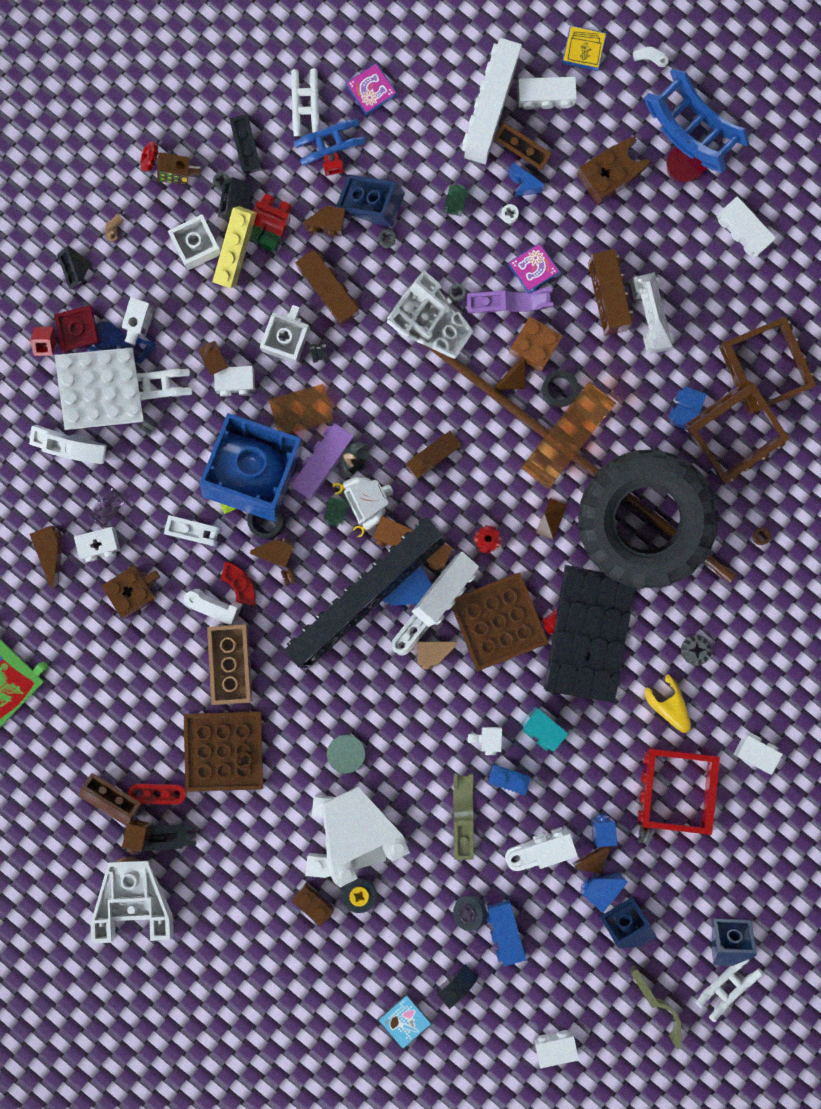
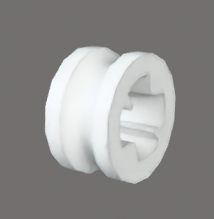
[501,204,519,223]

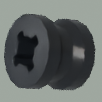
[311,342,328,363]

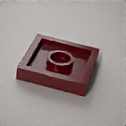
[54,305,100,352]

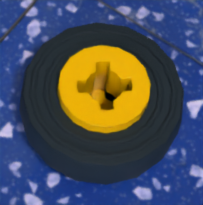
[342,878,377,913]

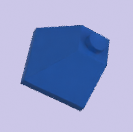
[580,873,628,913]

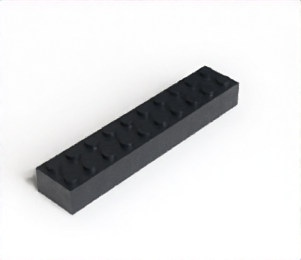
[284,517,450,668]

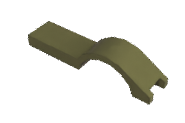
[453,773,474,860]
[628,965,682,1050]

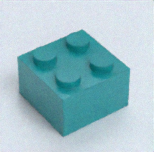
[520,707,568,752]

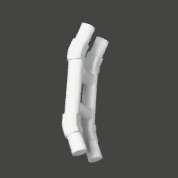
[291,68,320,136]
[136,369,192,400]
[696,959,764,1022]

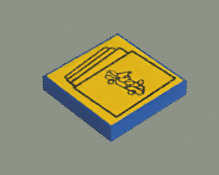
[562,25,607,71]

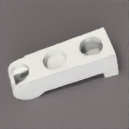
[184,589,242,625]

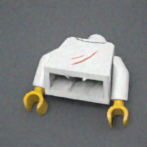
[332,476,393,537]

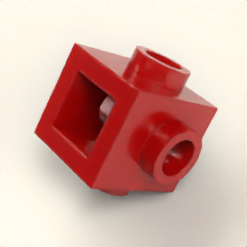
[473,525,502,554]

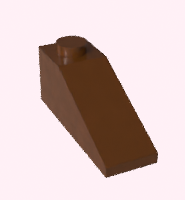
[406,431,462,481]
[29,525,63,588]

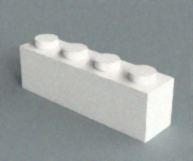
[411,552,479,627]

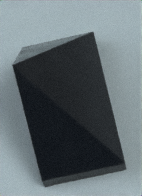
[57,246,91,289]

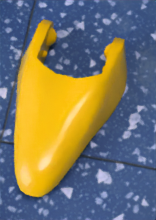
[644,674,691,733]

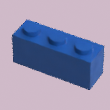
[487,900,526,967]

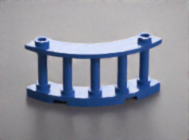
[644,69,749,173]

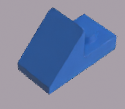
[508,163,545,197]

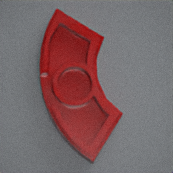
[221,561,256,606]

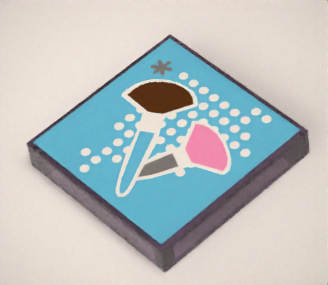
[377,993,432,1050]

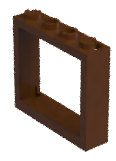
[719,317,816,416]
[684,380,790,484]

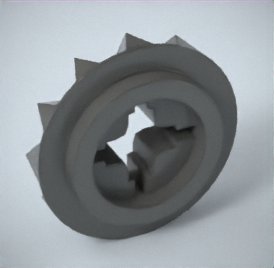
[681,635,712,666]

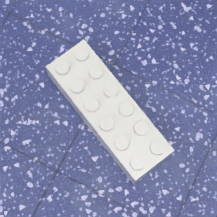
[462,38,522,165]

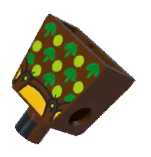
[157,152,200,184]

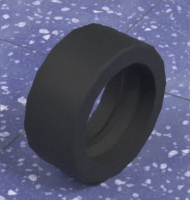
[542,370,579,408]
[247,510,284,539]

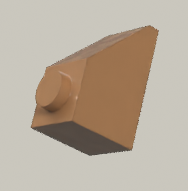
[418,642,456,669]

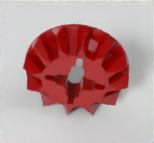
[140,141,158,172]

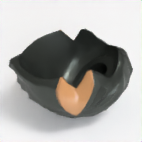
[340,441,369,476]

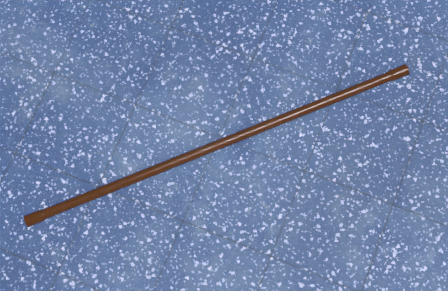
[420,343,736,583]

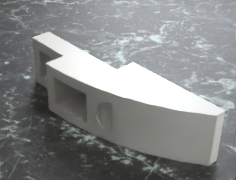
[29,425,107,464]

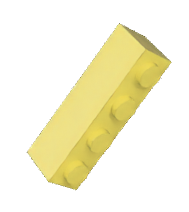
[213,206,257,288]

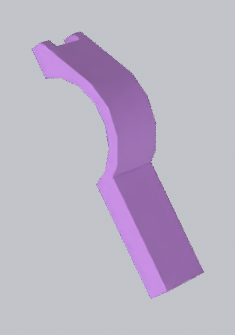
[467,287,553,314]

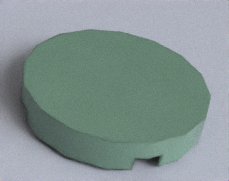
[327,735,365,774]

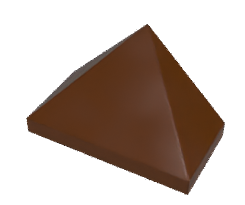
[495,357,525,391]
[536,498,567,540]
[572,846,610,874]

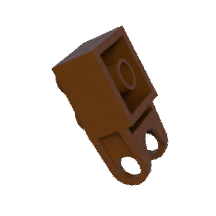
[577,137,652,205]

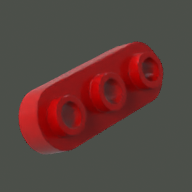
[128,783,187,805]

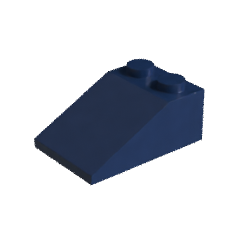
[336,174,405,227]

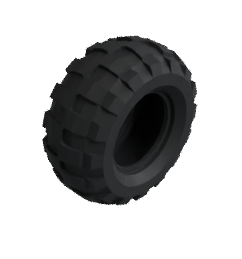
[578,449,719,589]

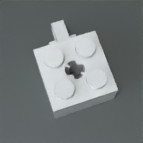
[260,305,310,364]

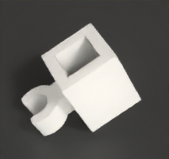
[468,727,502,755]

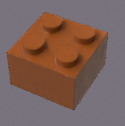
[509,317,562,372]

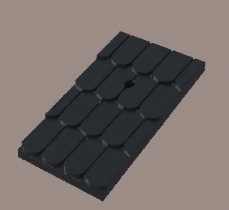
[544,565,635,703]

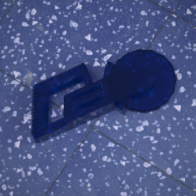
[95,322,156,364]

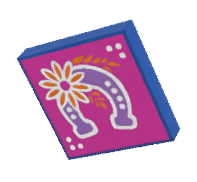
[345,63,397,116]
[508,243,560,294]

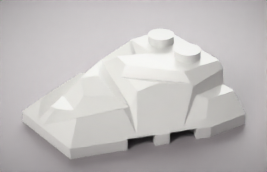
[387,270,473,359]

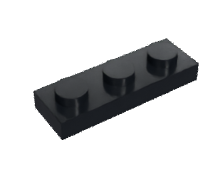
[229,114,262,174]

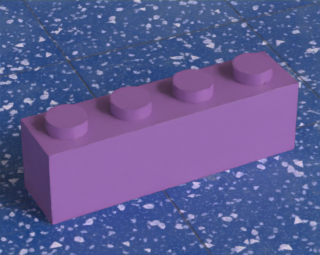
[290,423,354,501]

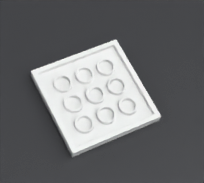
[55,348,143,430]

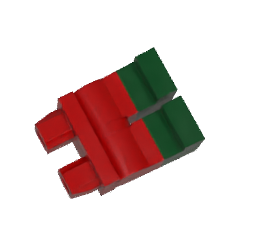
[249,194,291,253]

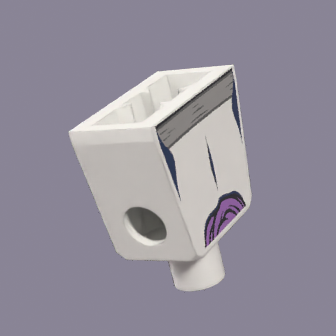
[122,297,156,345]

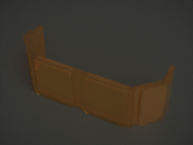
[521,382,616,490]

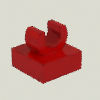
[323,153,344,176]

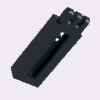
[123,823,197,852]

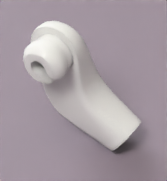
[633,47,669,67]

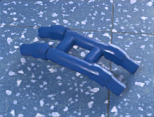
[294,119,365,166]

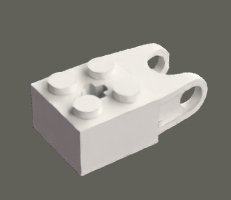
[505,827,578,871]

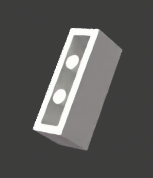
[517,77,576,110]
[717,197,776,258]

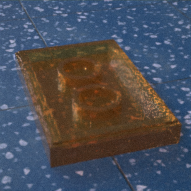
[268,384,334,434]

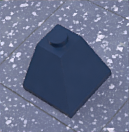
[599,897,657,948]
[711,918,757,966]

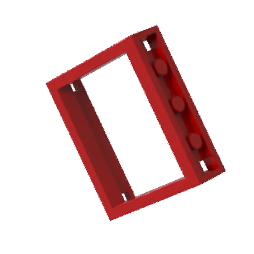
[637,748,720,835]

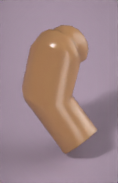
[105,214,124,242]

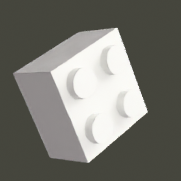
[168,215,221,270]

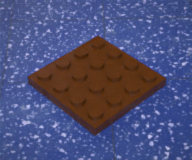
[452,572,549,672]
[184,711,264,792]

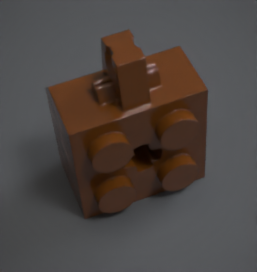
[101,565,161,619]

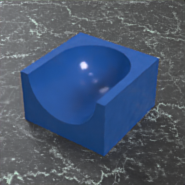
[200,413,301,522]

